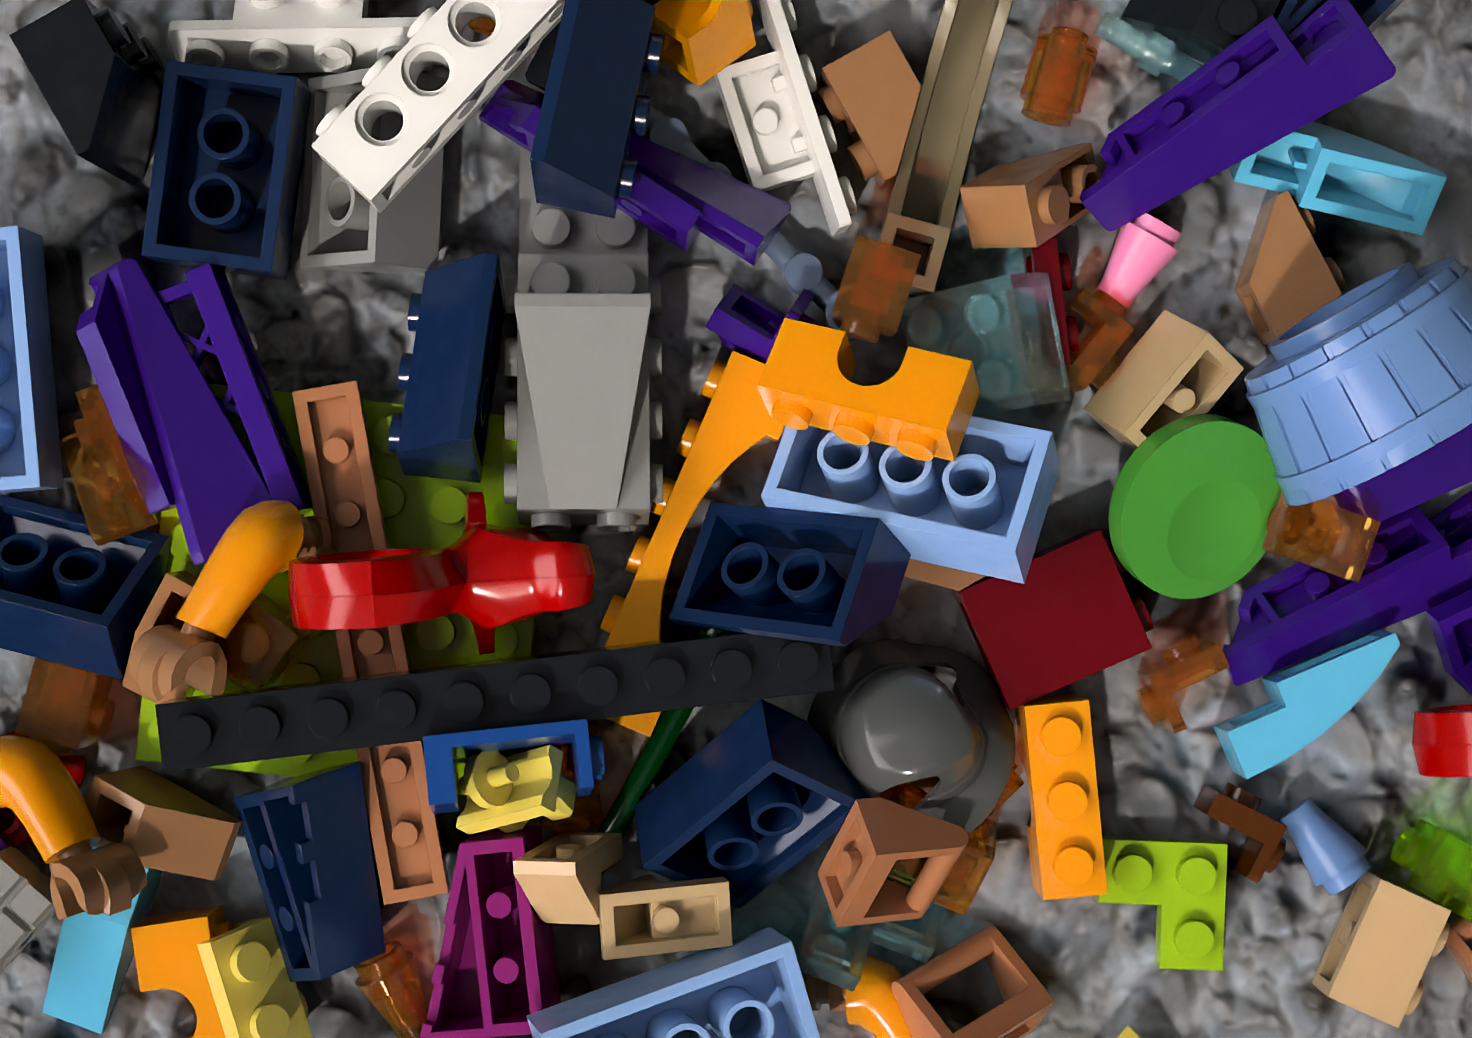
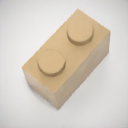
[1083,310,1244,452]
[1311,871,1451,1028]

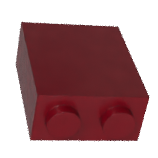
[952,529,1154,710]

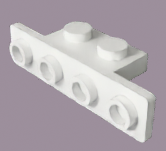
[168,0,433,74]
[714,0,857,236]

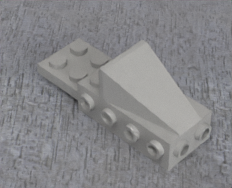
[504,145,663,533]

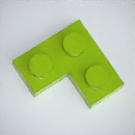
[1094,836,1228,971]

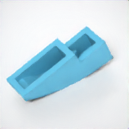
[1229,121,1447,235]
[1213,630,1400,779]

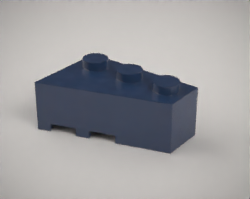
[233,761,386,982]

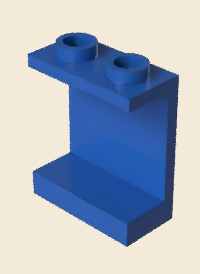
[423,719,605,814]

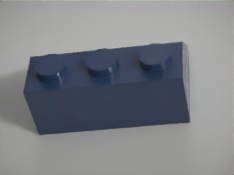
[530,0,665,219]
[389,252,506,483]
[0,495,171,680]
[669,502,911,647]
[635,699,868,909]

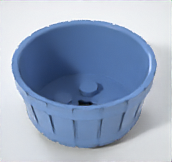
[1244,256,1472,506]

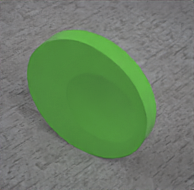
[1108,414,1284,599]

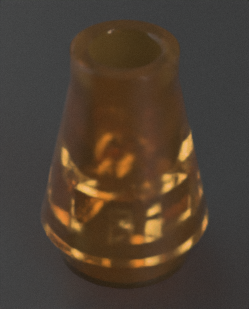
[354,941,428,1038]

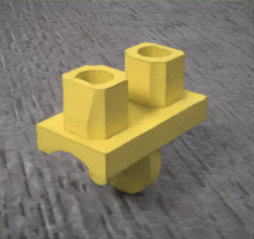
[456,745,576,835]

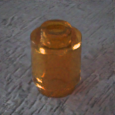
[1019,26,1098,127]

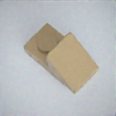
[513,832,623,925]
[598,874,733,960]

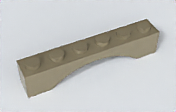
[866,0,1013,300]

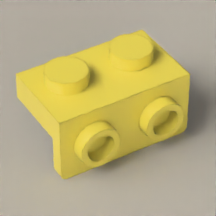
[197,917,313,1038]

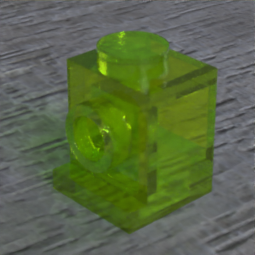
[1391,819,1472,922]

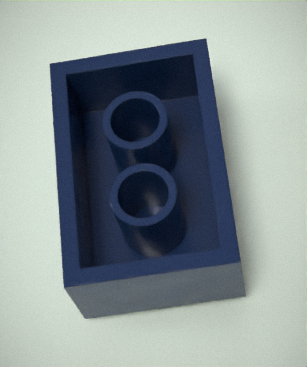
[141,60,311,280]

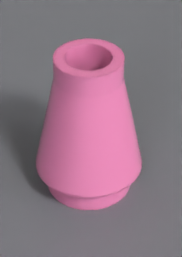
[1096,213,1182,308]

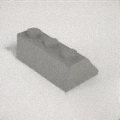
[300,67,447,274]

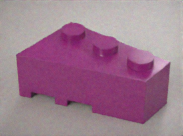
[420,825,561,1038]

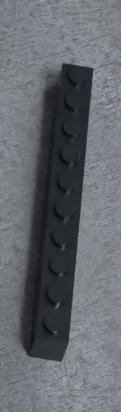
[155,631,835,772]

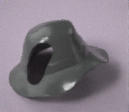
[807,639,1016,834]

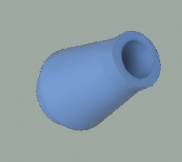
[1279,797,1372,896]

